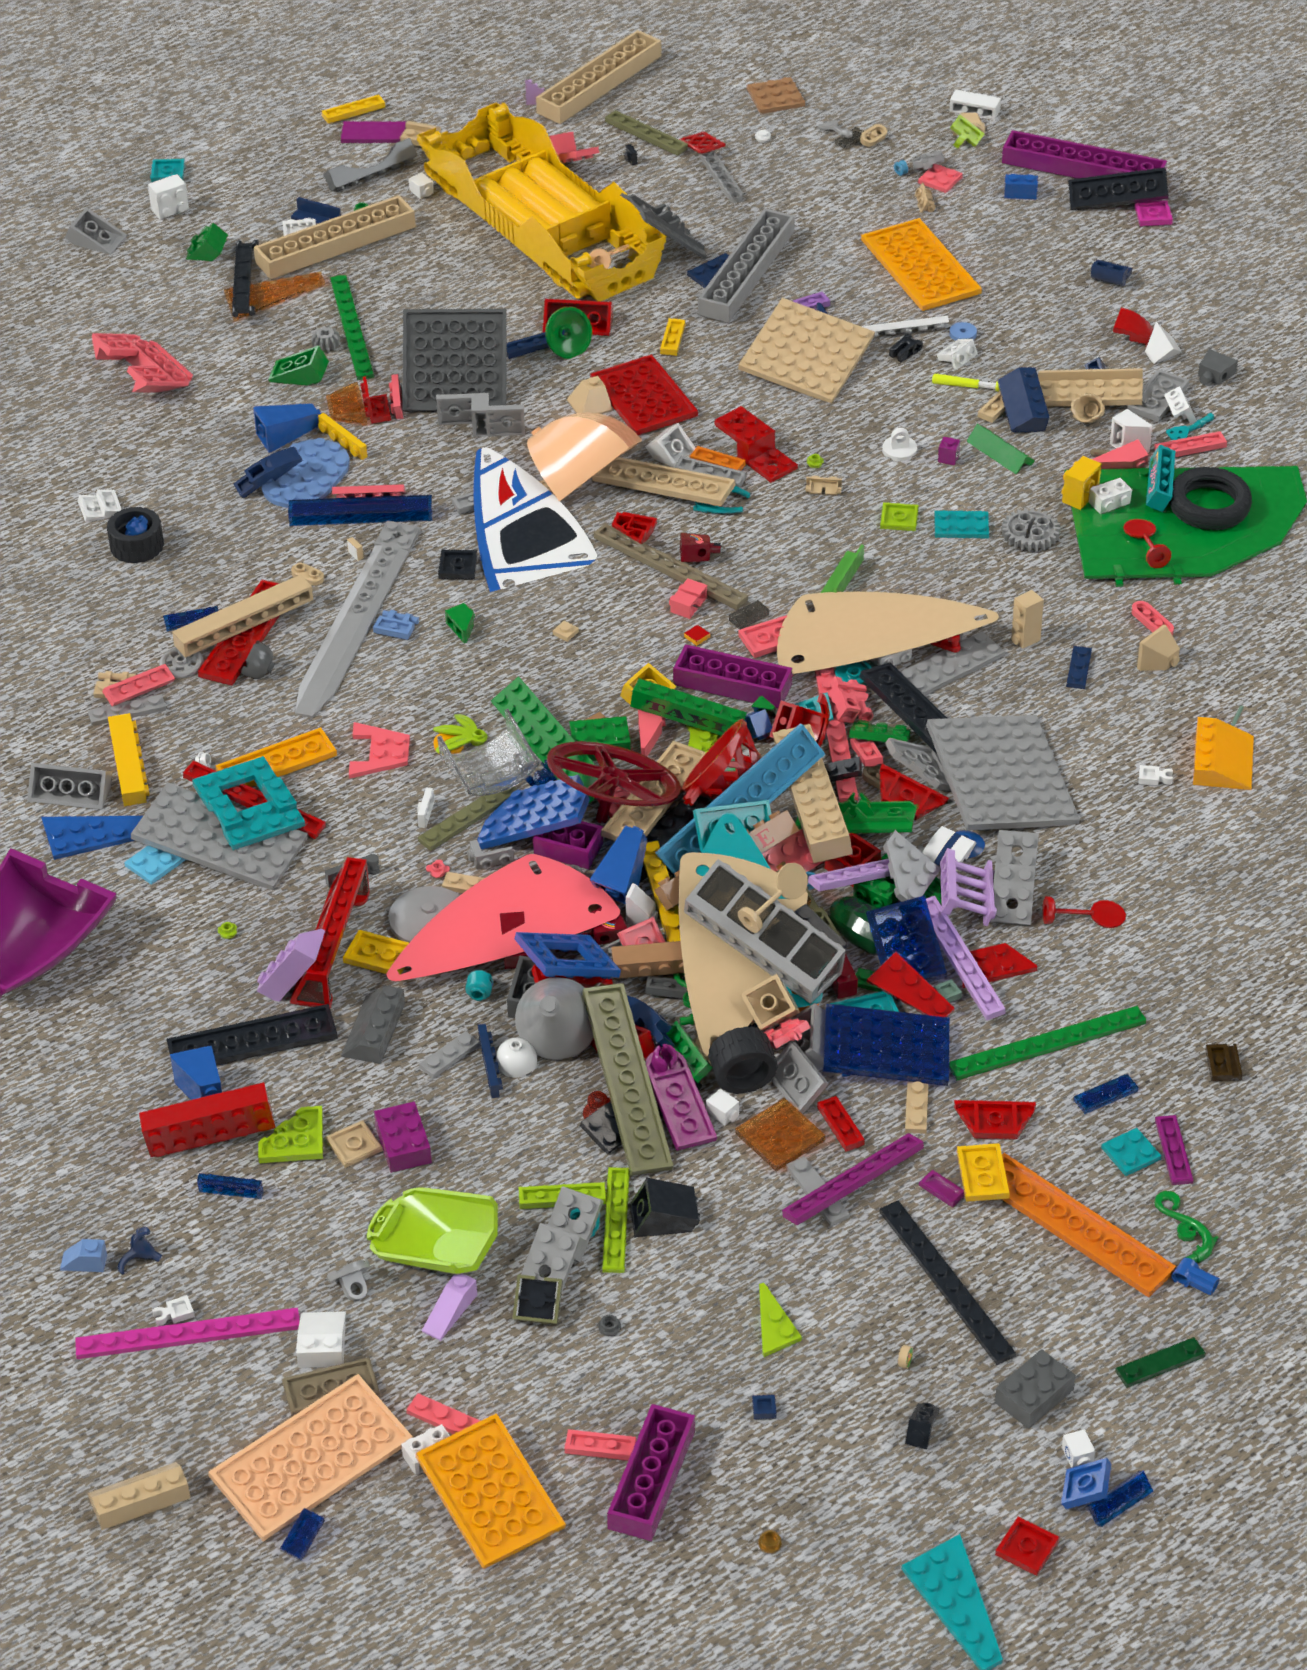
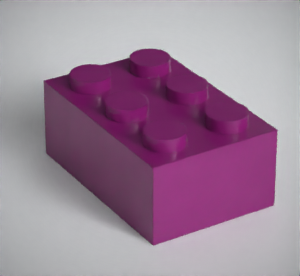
[533,821,604,869]
[374,1101,432,1173]

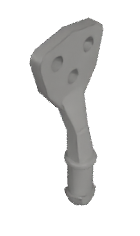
[818,120,853,138]

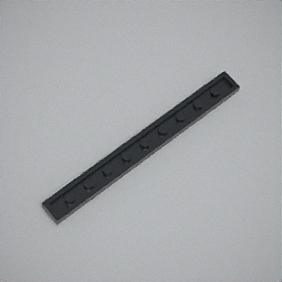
[880,1200,1016,1365]

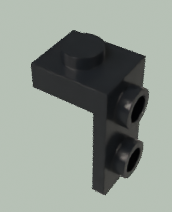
[905,1402,940,1450]

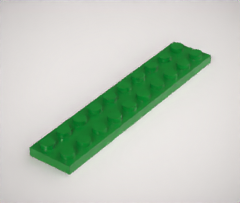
[491,676,603,804]

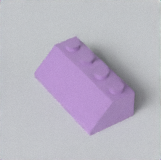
[257,929,325,1001]

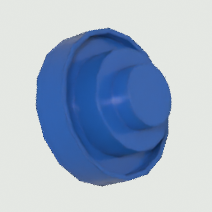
[125,516,148,536]

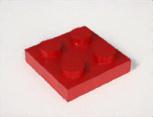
[995,1516,1060,1576]

